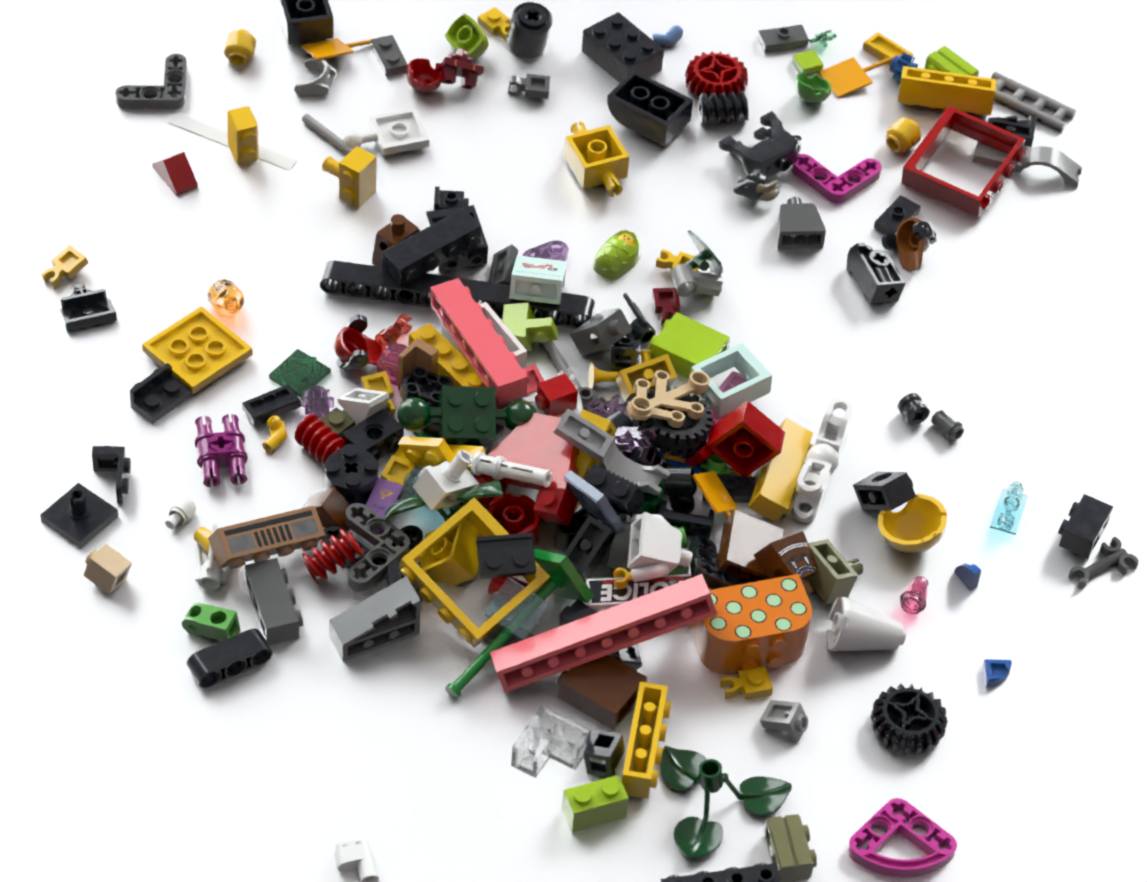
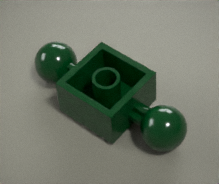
[397,386,537,447]

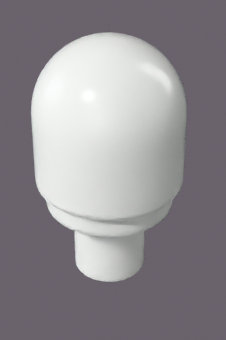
[165,498,196,529]

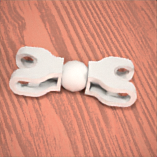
[792,398,853,523]

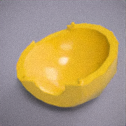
[878,494,947,553]

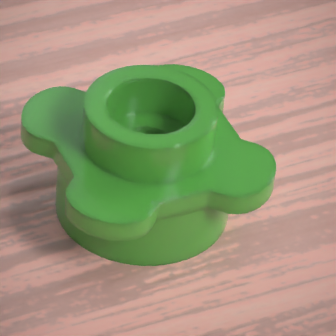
[700,454,731,476]

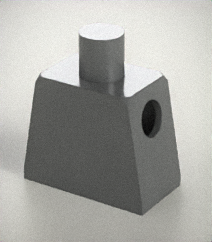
[777,197,826,249]
[569,308,632,356]

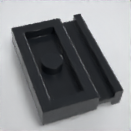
[476,533,537,579]

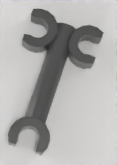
[1068,536,1139,589]

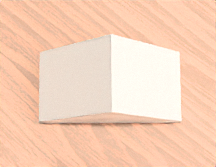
[337,388,389,424]

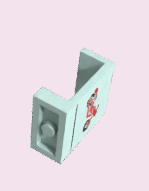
[509,256,567,305]

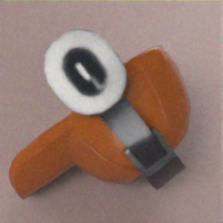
[881,217,937,271]

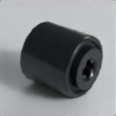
[507,2,553,58]

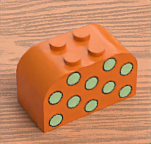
[688,574,812,675]

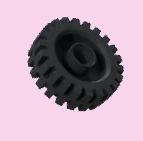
[632,386,713,456]

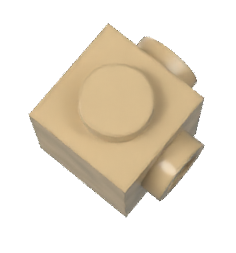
[83,544,132,594]

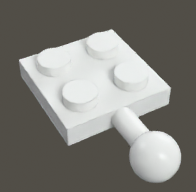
[343,108,429,156]

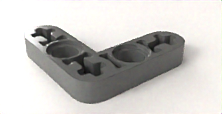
[115,53,187,109]
[345,503,410,591]

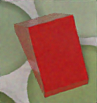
[152,152,198,196]

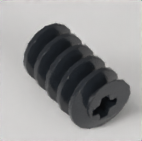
[698,91,749,123]

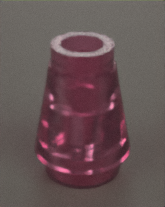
[900,576,929,615]

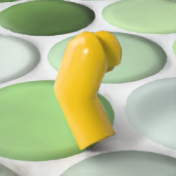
[262,415,287,453]

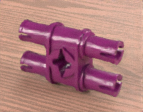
[194,414,248,487]

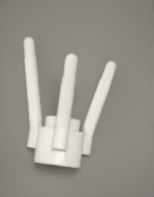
[195,524,230,590]

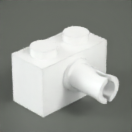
[412,450,479,511]

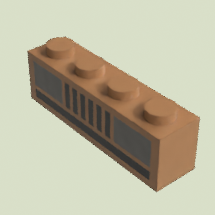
[208,505,325,569]

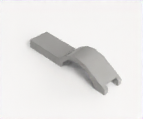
[972,141,1083,187]
[553,409,671,495]

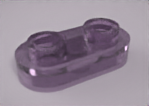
[522,240,569,261]

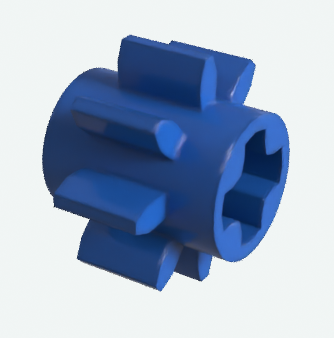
[889,52,918,82]

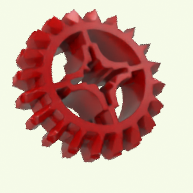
[685,50,748,99]

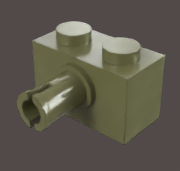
[808,539,863,604]

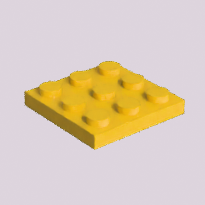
[142,306,253,394]

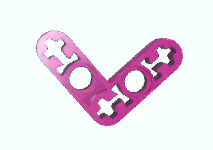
[791,154,882,204]

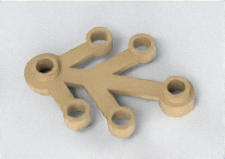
[627,370,710,428]

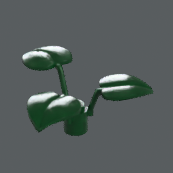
[384,470,503,522]
[661,746,792,858]

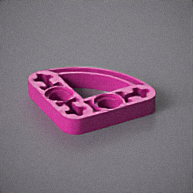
[847,798,957,878]

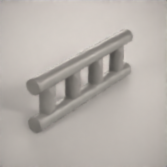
[991,71,1077,131]

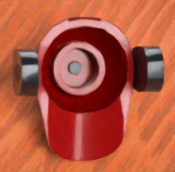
[333,315,383,371]

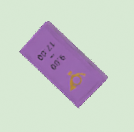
[360,478,404,535]

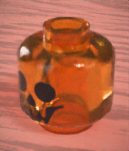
[207,279,244,317]

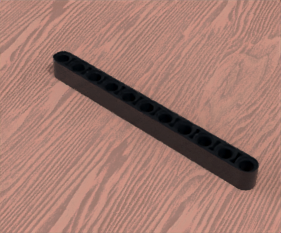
[320,260,596,329]

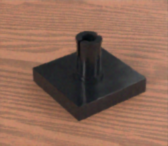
[40,483,119,549]

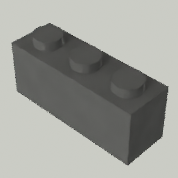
[245,558,303,645]

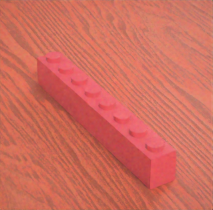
[490,574,717,693]

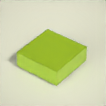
[792,50,824,75]

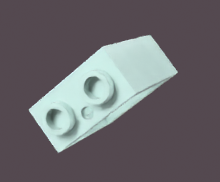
[691,343,772,417]

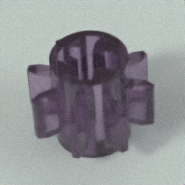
[301,386,334,418]

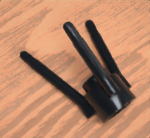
[596,293,656,344]

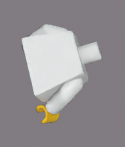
[613,512,692,589]

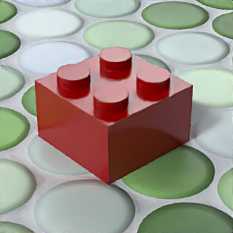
[707,400,786,476]

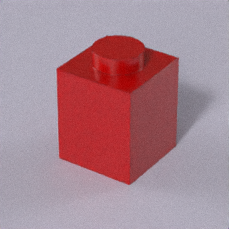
[535,374,578,416]

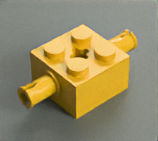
[564,121,629,197]

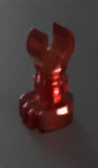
[375,314,413,354]

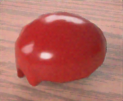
[406,58,441,92]

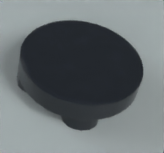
[400,367,452,407]

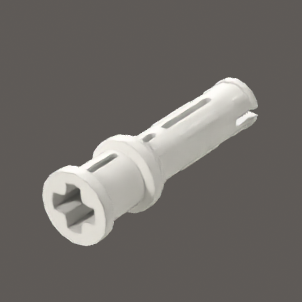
[471,451,553,487]

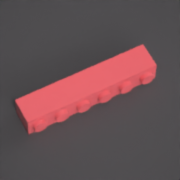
[430,278,529,405]

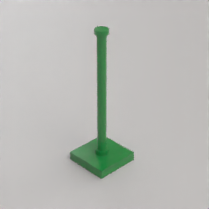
[445,548,594,699]

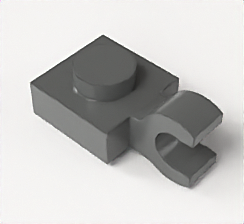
[508,74,550,99]

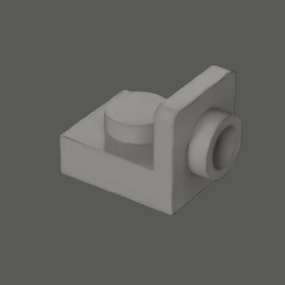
[760,700,808,742]

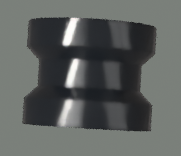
[897,393,930,425]

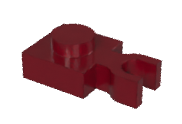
[652,288,680,326]

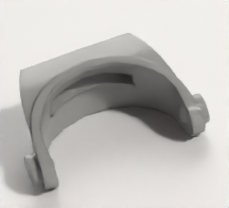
[294,58,337,96]

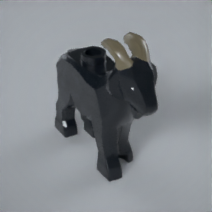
[719,111,802,201]

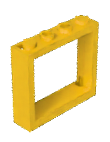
[398,498,550,648]

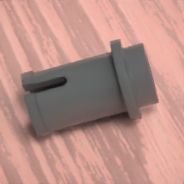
[931,410,964,441]

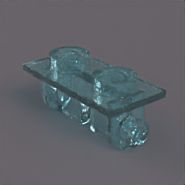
[990,481,1028,535]

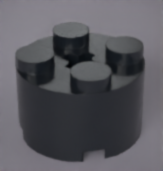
[324,444,378,505]

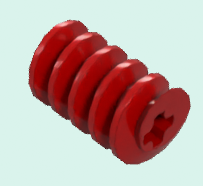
[294,414,346,466]
[302,529,365,584]

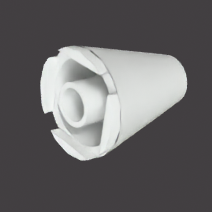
[826,597,906,651]

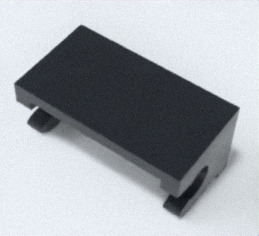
[659,500,715,540]

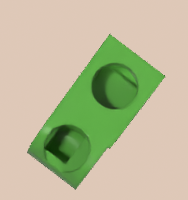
[182,603,240,642]

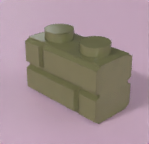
[763,814,817,882]

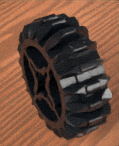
[870,683,948,755]

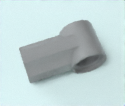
[671,264,723,297]

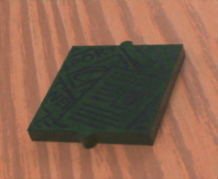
[269,349,331,398]

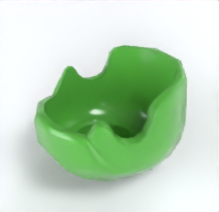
[795,72,831,103]

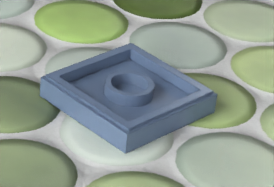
[564,470,624,532]

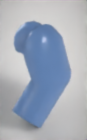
[652,25,684,46]

